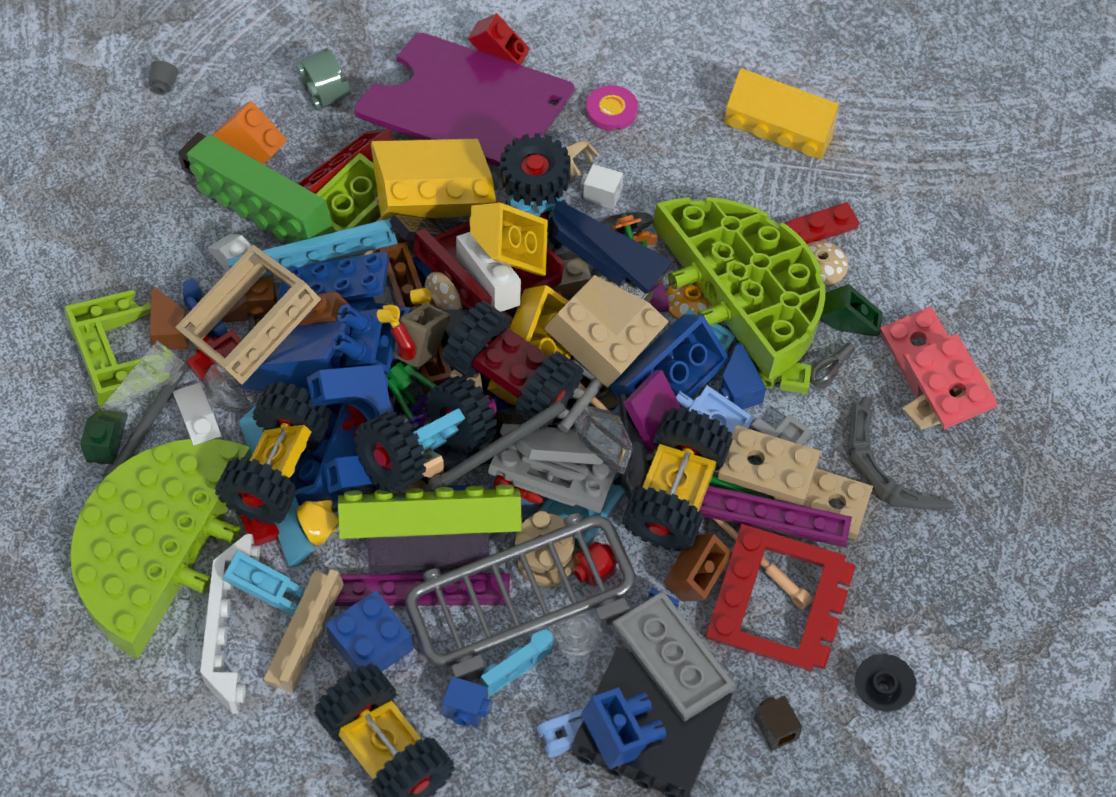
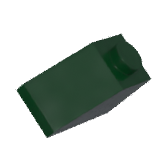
[821,284,883,337]
[80,410,128,464]

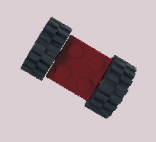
[442,301,584,430]

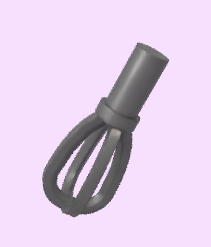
[810,343,855,388]

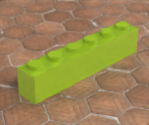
[338,485,522,539]

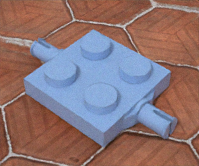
[675,385,754,436]

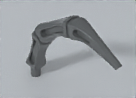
[848,396,954,509]

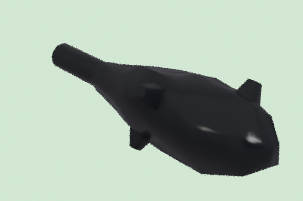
[613,394,655,500]

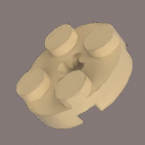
[515,511,575,573]

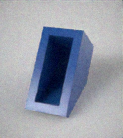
[719,343,766,410]

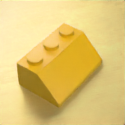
[469,202,548,276]

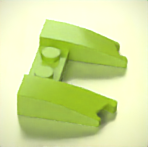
[65,290,172,407]

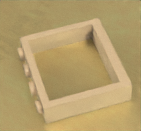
[175,245,321,384]

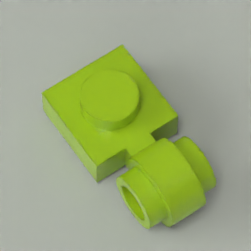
[756,363,811,394]

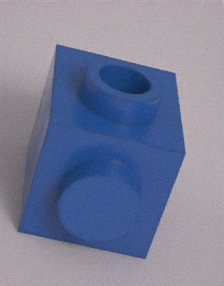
[442,676,492,727]

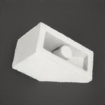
[207,234,251,272]

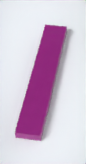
[699,486,852,548]
[334,573,510,606]

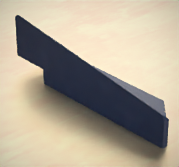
[548,201,671,294]

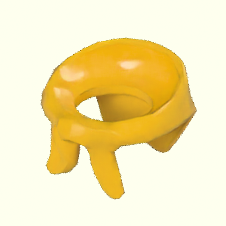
[297,500,339,546]

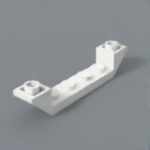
[200,534,260,714]

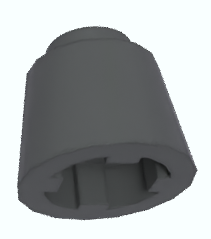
[148,60,179,95]

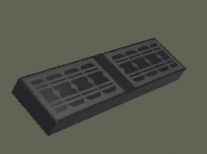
[389,214,466,241]

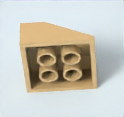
[544,275,669,388]

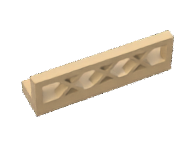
[264,569,344,693]

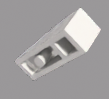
[173,382,223,446]

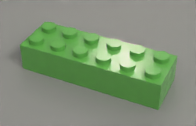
[186,134,335,243]

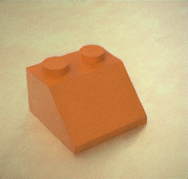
[212,100,288,164]

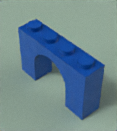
[307,365,394,494]

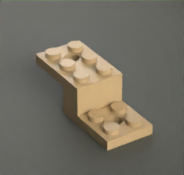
[718,425,873,540]

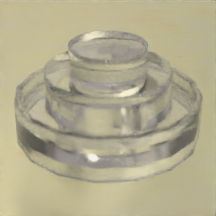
[554,613,599,657]

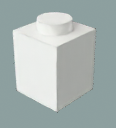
[580,164,623,209]

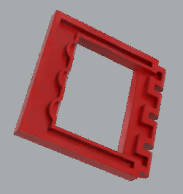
[706,524,856,672]

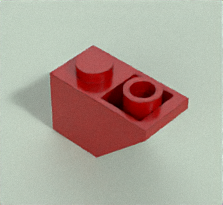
[467,13,530,65]

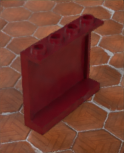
[414,197,564,310]

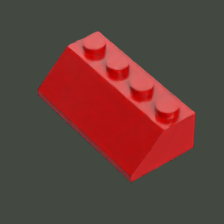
[297,128,397,194]

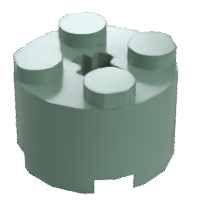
[295,48,351,110]

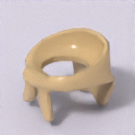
[566,140,600,181]

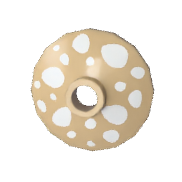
[807,241,849,287]
[425,272,462,310]

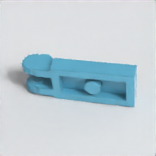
[221,550,306,616]
[481,629,554,698]

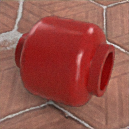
[572,542,618,586]

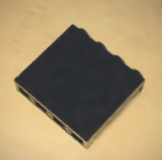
[572,647,732,797]

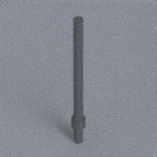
[101,360,189,482]
[420,400,566,492]

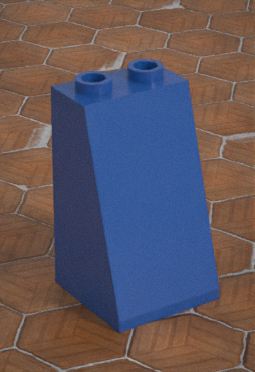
[242,321,351,394]

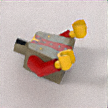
[377,288,451,372]

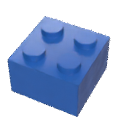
[325,590,414,672]

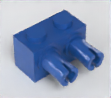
[332,304,400,374]
[581,688,666,769]

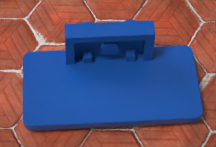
[278,252,389,301]

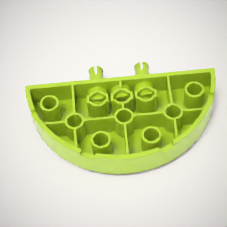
[652,197,825,380]
[70,439,252,659]

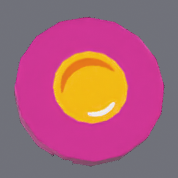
[586,85,638,131]

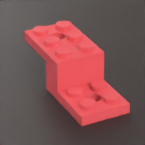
[880,307,997,430]

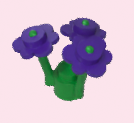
[386,362,451,432]

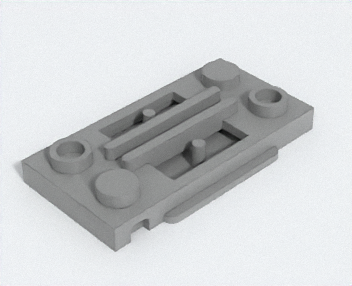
[488,445,617,513]

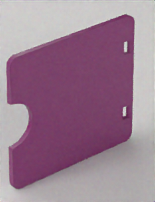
[354,33,575,167]

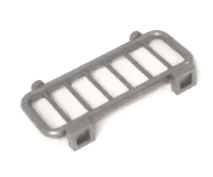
[405,513,635,682]

